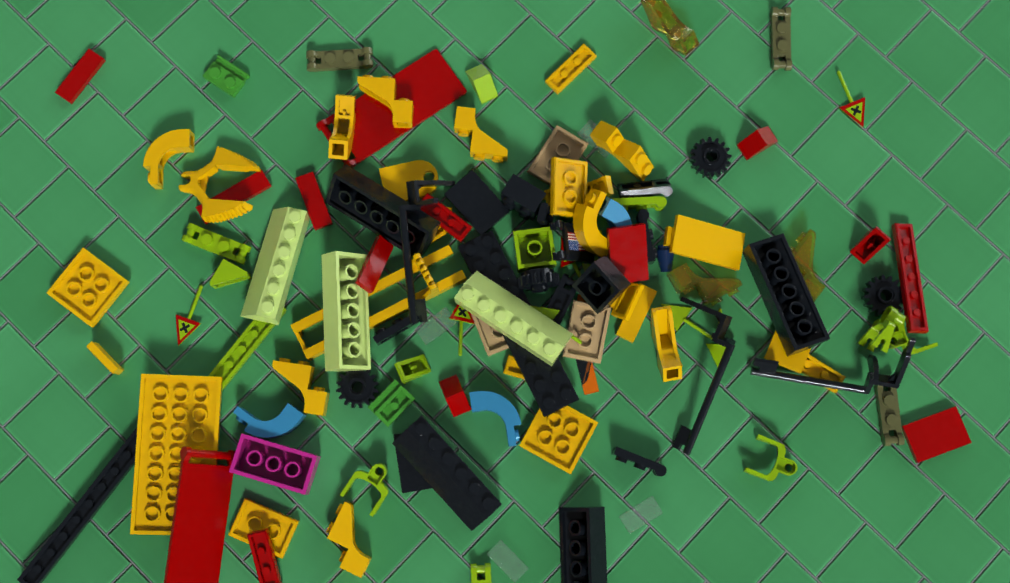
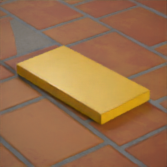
[669,214,746,271]

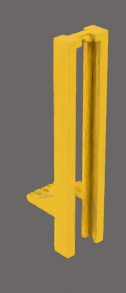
[290,245,467,361]

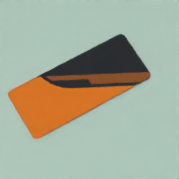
[576,359,599,395]

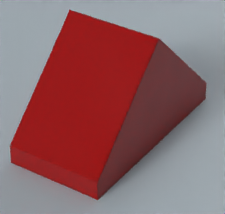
[736,126,778,161]
[850,226,891,264]
[439,374,471,417]

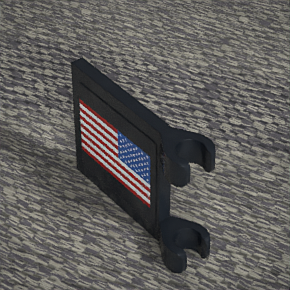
[550,220,594,263]

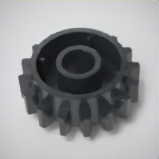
[689,137,732,179]
[517,268,560,293]
[861,275,903,317]
[336,370,379,408]

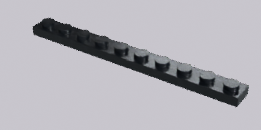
[17,427,137,583]

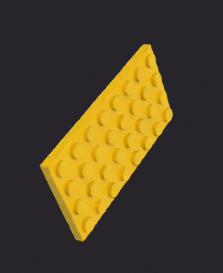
[130,374,223,535]

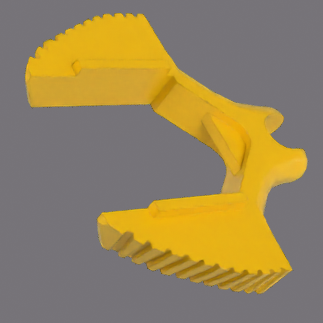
[178,146,261,223]

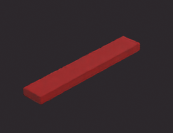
[892,223,929,334]

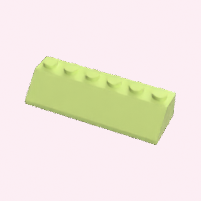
[241,207,310,325]
[321,251,371,372]
[454,271,573,367]

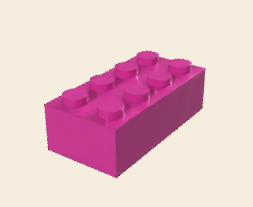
[229,433,321,495]

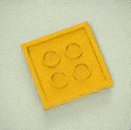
[46,248,130,328]
[519,406,599,475]

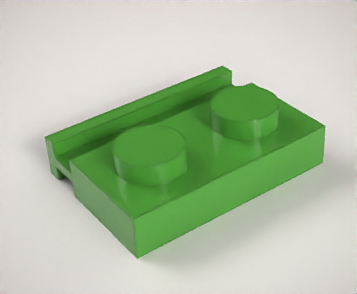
[203,55,250,98]
[368,379,415,427]

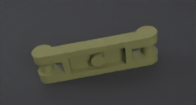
[770,7,792,71]
[306,47,373,72]
[874,385,905,447]

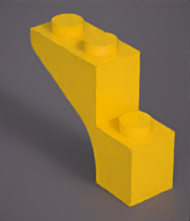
[357,75,414,128]
[454,106,508,163]
[590,121,654,181]
[651,305,682,382]
[272,358,330,416]
[326,501,372,578]

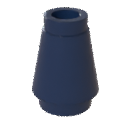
[657,245,674,272]

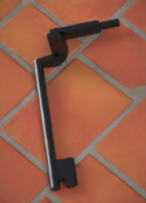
[398,180,455,324]
[672,297,736,455]
[750,337,916,394]

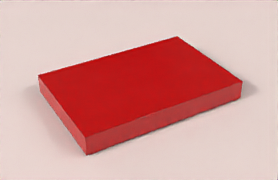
[607,223,649,283]
[902,406,972,463]

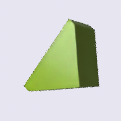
[465,64,498,104]
[209,259,252,289]
[394,354,431,384]

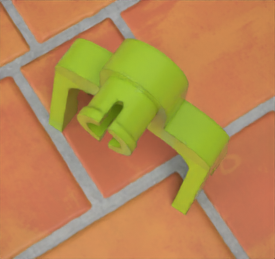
[857,305,906,353]
[881,321,938,355]
[744,434,798,481]
[340,463,389,517]

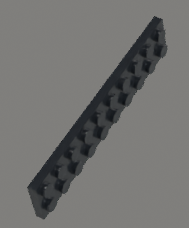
[458,230,579,417]

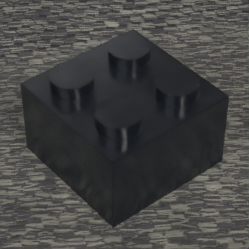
[501,174,546,221]
[572,255,631,314]

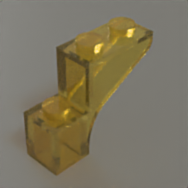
[640,0,699,56]
[790,229,826,302]
[667,263,742,306]

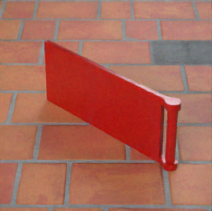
[316,49,467,168]
[164,446,236,583]

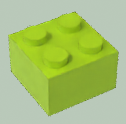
[513,226,557,273]

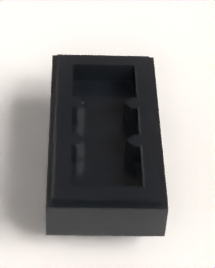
[537,202,555,227]

